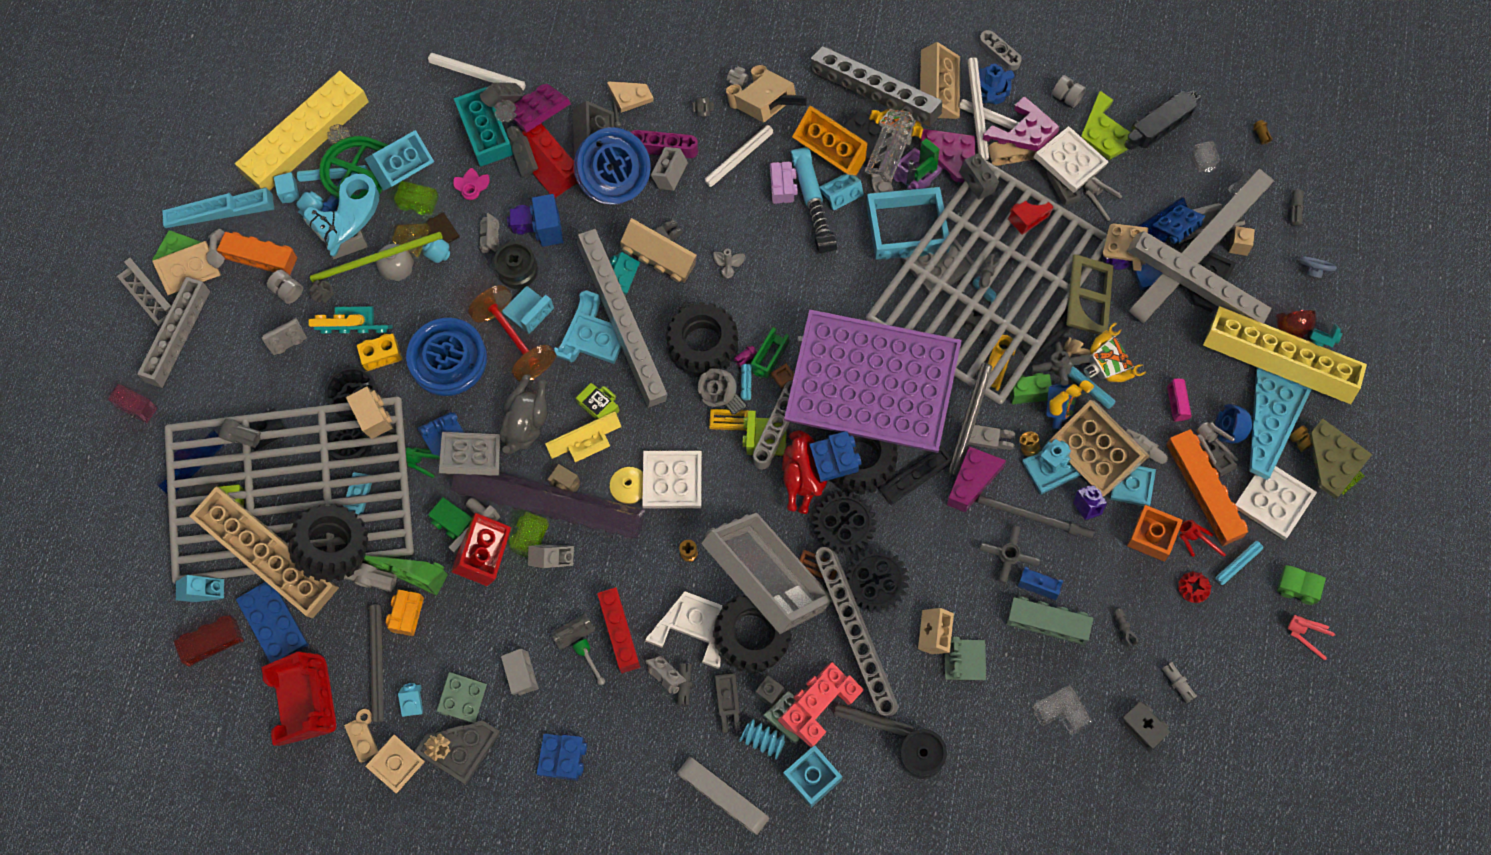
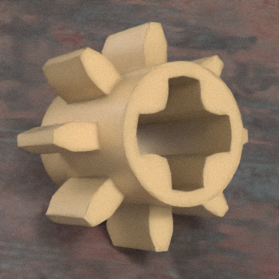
[424,733,450,761]

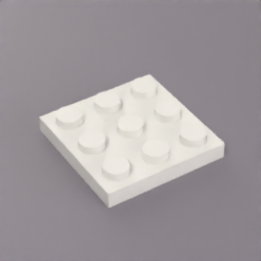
[1034,126,1108,193]
[643,451,702,508]
[1236,466,1317,540]

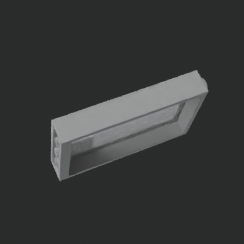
[701,513,833,634]

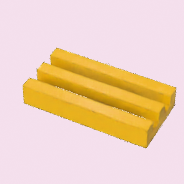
[709,409,749,431]

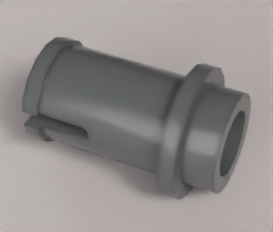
[195,482,222,496]

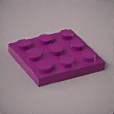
[503,83,571,133]

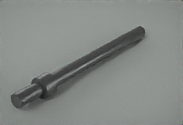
[978,495,1094,539]

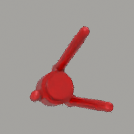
[1179,519,1226,557]

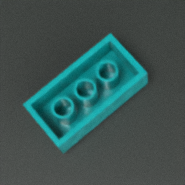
[454,87,514,167]

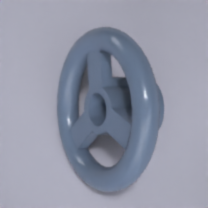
[1299,257,1337,278]

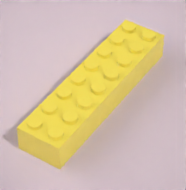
[235,71,369,191]
[1203,306,1367,404]

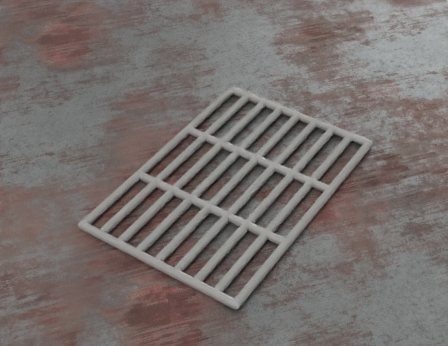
[866,159,1107,404]
[164,397,414,584]

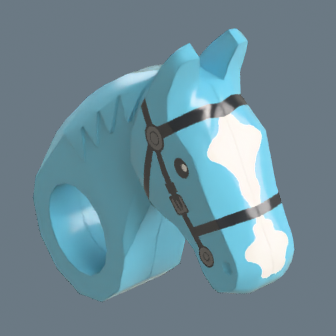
[303,174,380,257]

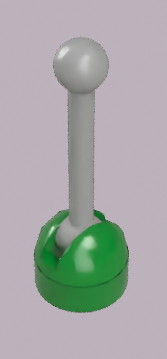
[573,639,605,685]

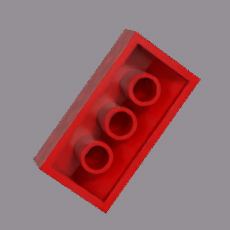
[522,123,578,198]

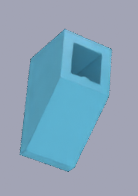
[176,575,224,602]

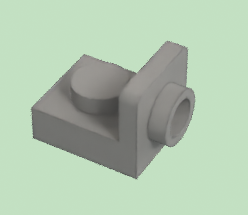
[871,171,894,193]

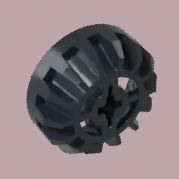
[325,367,379,419]

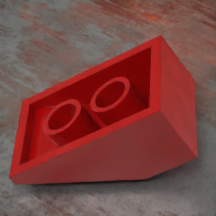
[451,513,511,586]

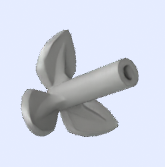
[713,249,745,278]

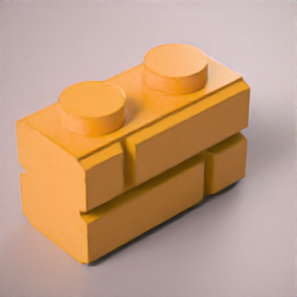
[386,590,424,636]

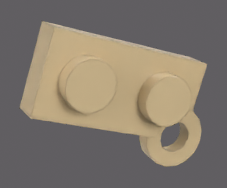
[344,709,379,763]

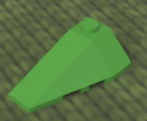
[364,556,448,596]

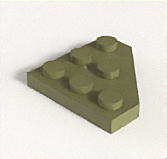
[1309,419,1372,499]

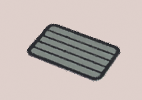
[725,392,747,415]

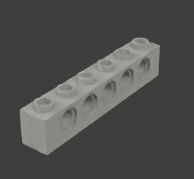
[137,277,210,388]

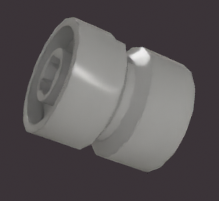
[1052,75,1086,108]
[267,270,303,304]

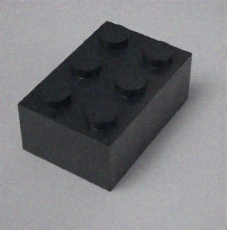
[844,110,901,174]

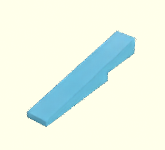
[162,188,274,228]

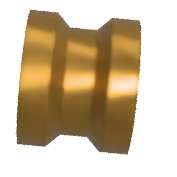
[1020,432,1040,456]

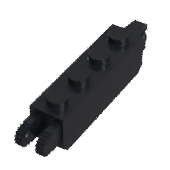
[1124,90,1201,150]

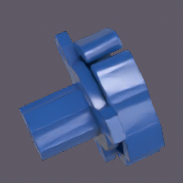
[978,64,1015,105]

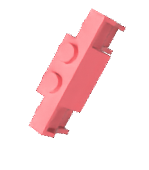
[778,662,864,747]

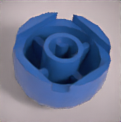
[1215,404,1253,444]

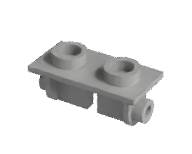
[480,213,499,253]
[646,656,686,694]

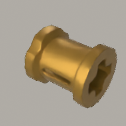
[679,540,698,562]

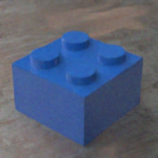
[530,194,564,247]

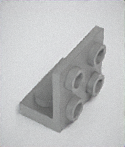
[262,318,307,355]

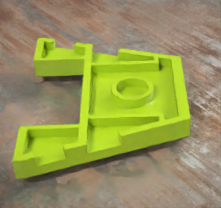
[1081,91,1131,160]

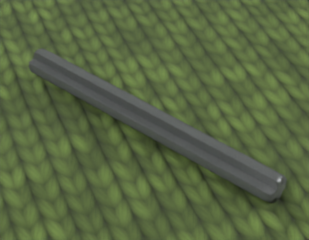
[948,363,992,475]
[369,604,384,723]

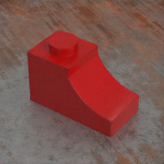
[1008,201,1054,235]

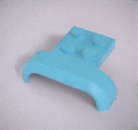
[554,290,622,364]

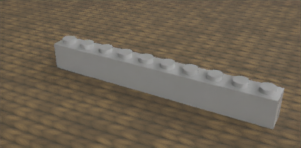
[577,229,667,408]

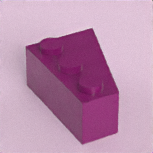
[947,447,1006,512]

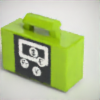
[576,383,620,420]

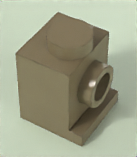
[548,464,580,494]

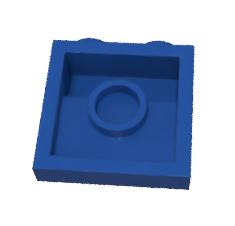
[810,431,861,482]
[537,734,587,781]

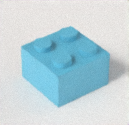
[783,746,842,808]

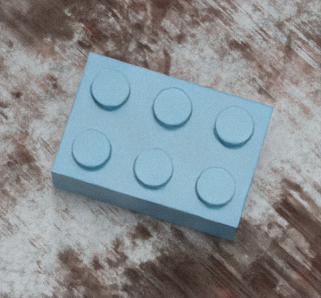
[365,130,434,191]

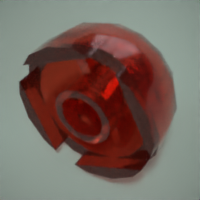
[1276,310,1316,339]

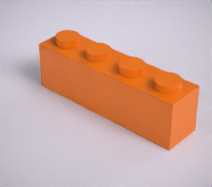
[217,232,298,275]

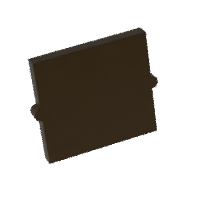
[418,212,460,244]

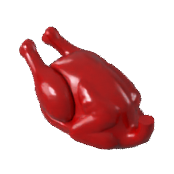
[782,430,827,514]

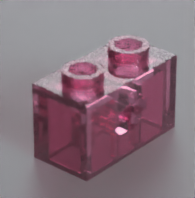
[108,384,157,423]

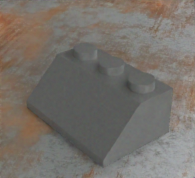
[573,101,614,156]

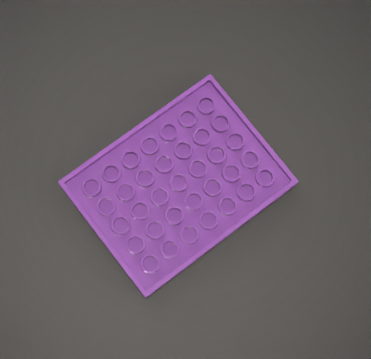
[784,309,962,453]

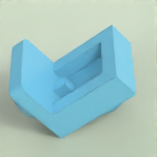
[398,683,423,717]

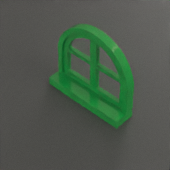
[319,136,388,200]

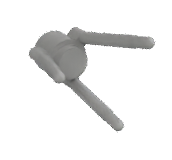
[1085,176,1122,221]
[1197,422,1238,464]

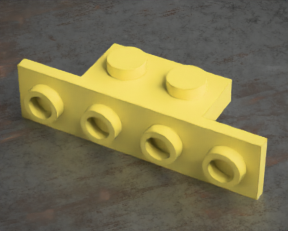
[545,412,621,462]

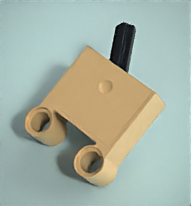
[726,65,807,123]

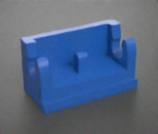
[1018,566,1064,601]

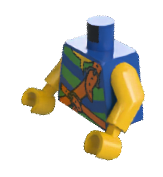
[1046,380,1094,429]

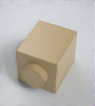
[1229,226,1255,256]

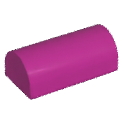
[1167,379,1192,422]

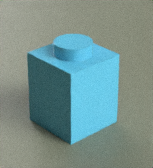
[274,172,300,204]

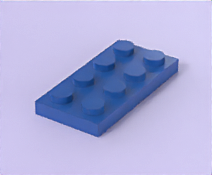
[236,581,309,663]

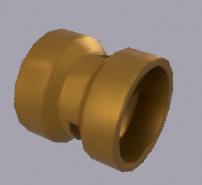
[1289,425,1312,452]

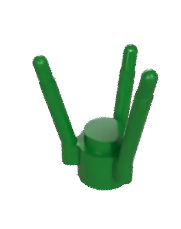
[405,447,440,478]

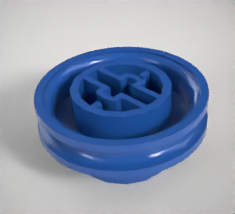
[574,127,651,205]
[406,318,487,396]

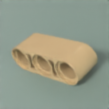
[988,142,1037,166]

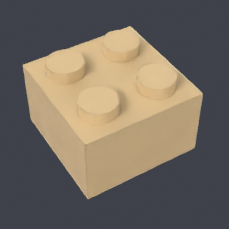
[346,387,393,439]

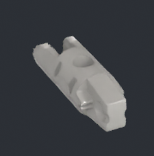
[1126,429,1168,464]

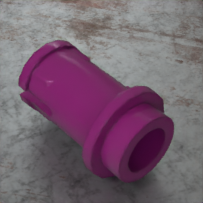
[734,345,758,367]

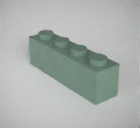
[1006,596,1093,645]

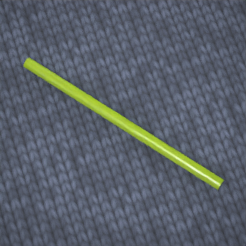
[310,232,442,282]

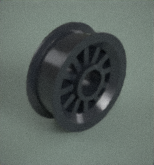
[327,421,372,460]

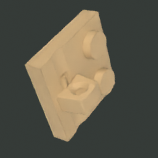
[365,735,425,794]

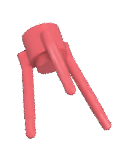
[1288,615,1335,660]

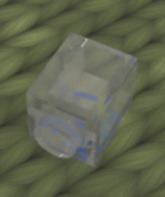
[1192,141,1220,172]

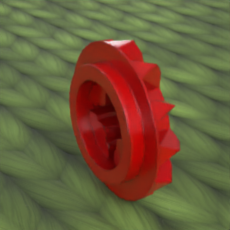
[1178,571,1212,603]

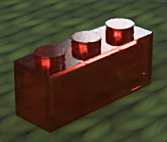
[174,615,244,667]

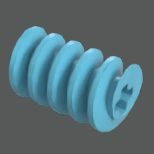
[739,719,785,760]

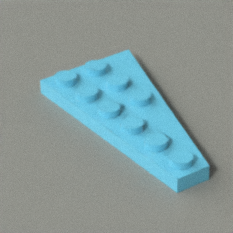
[1249,367,1312,480]

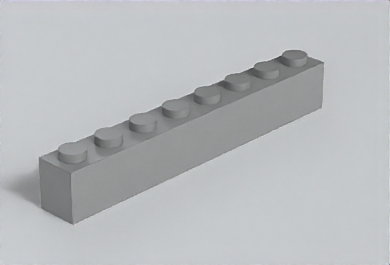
[1127,231,1272,324]

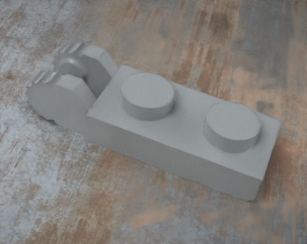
[961,423,1015,450]

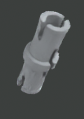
[1162,662,1197,703]

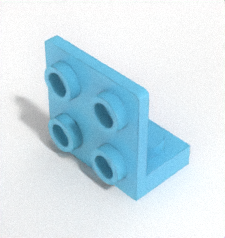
[502,286,554,334]

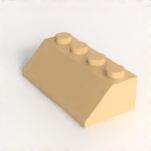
[920,42,960,119]
[620,218,697,283]

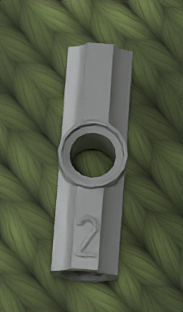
[344,563,397,592]

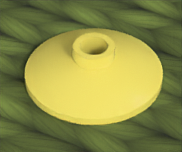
[610,467,643,504]

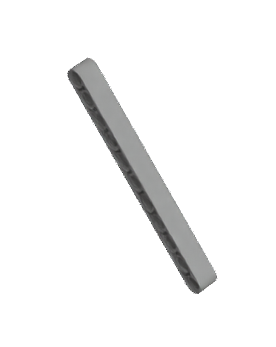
[1129,169,1274,324]

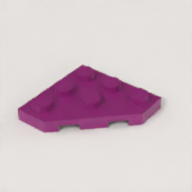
[920,129,975,183]

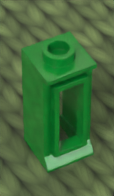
[751,327,790,379]

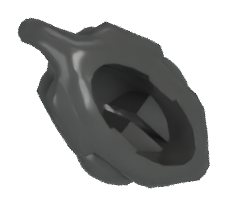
[500,374,547,455]

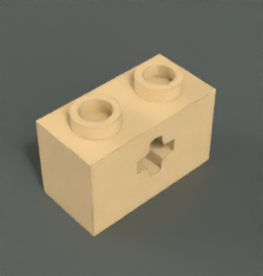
[918,608,954,654]

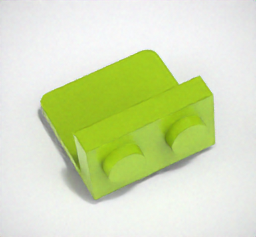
[743,411,786,456]

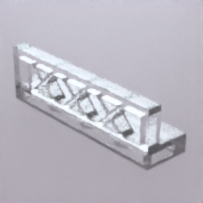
[865,110,915,183]

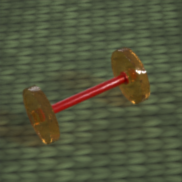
[468,285,556,382]

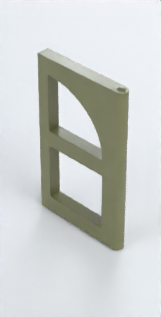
[1066,254,1113,335]

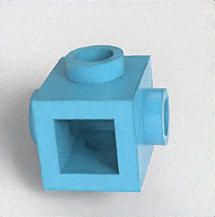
[1040,439,1071,473]

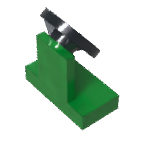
[906,138,940,186]

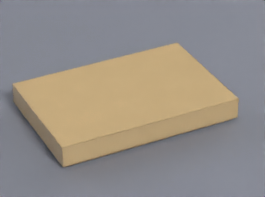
[153,241,221,295]

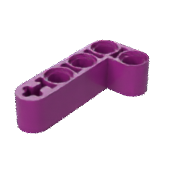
[631,130,699,158]

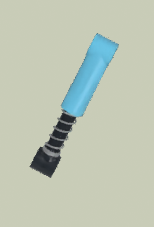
[790,147,837,254]

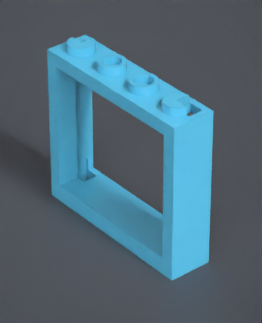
[866,187,950,260]

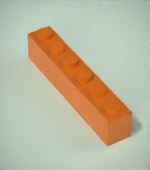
[1166,429,1248,546]

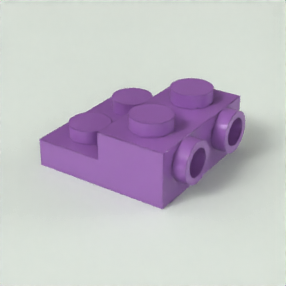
[891,148,943,190]

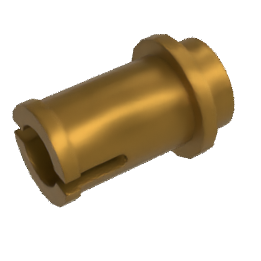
[1253,120,1273,145]

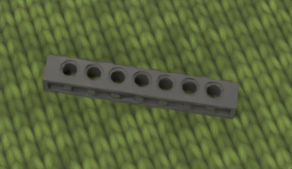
[810,46,942,126]

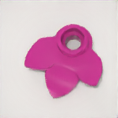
[453,168,490,200]

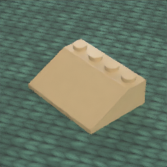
[1049,400,1149,497]

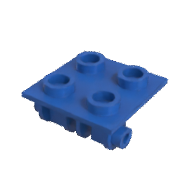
[1152,205,1205,244]
[417,412,464,456]

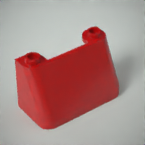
[261,652,336,746]

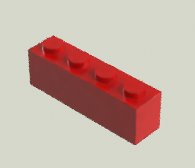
[597,587,641,673]

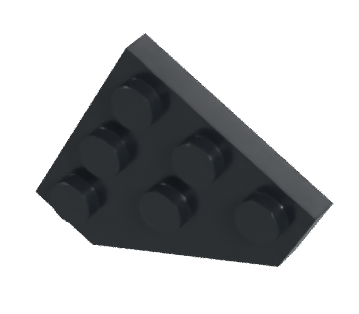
[1178,241,1236,312]

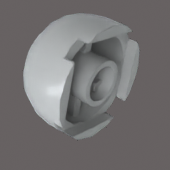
[376,244,414,281]
[698,369,737,407]

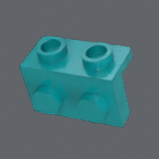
[610,252,640,295]
[1308,324,1342,347]

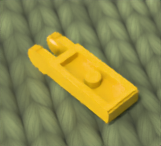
[309,314,365,327]

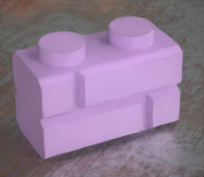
[770,162,798,204]

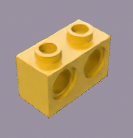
[357,334,402,371]

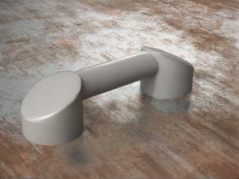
[207,229,225,268]

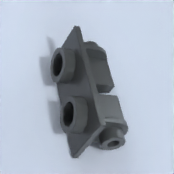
[551,614,595,650]

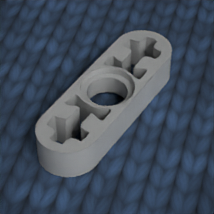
[979,30,1021,70]

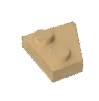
[607,82,653,113]

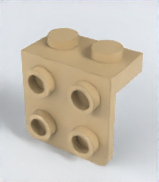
[1103,224,1148,271]

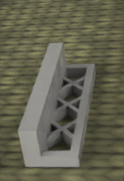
[117,258,171,327]

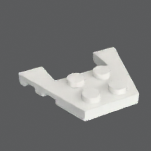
[645,592,722,669]

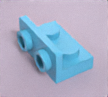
[819,174,864,210]

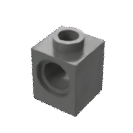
[755,676,784,707]

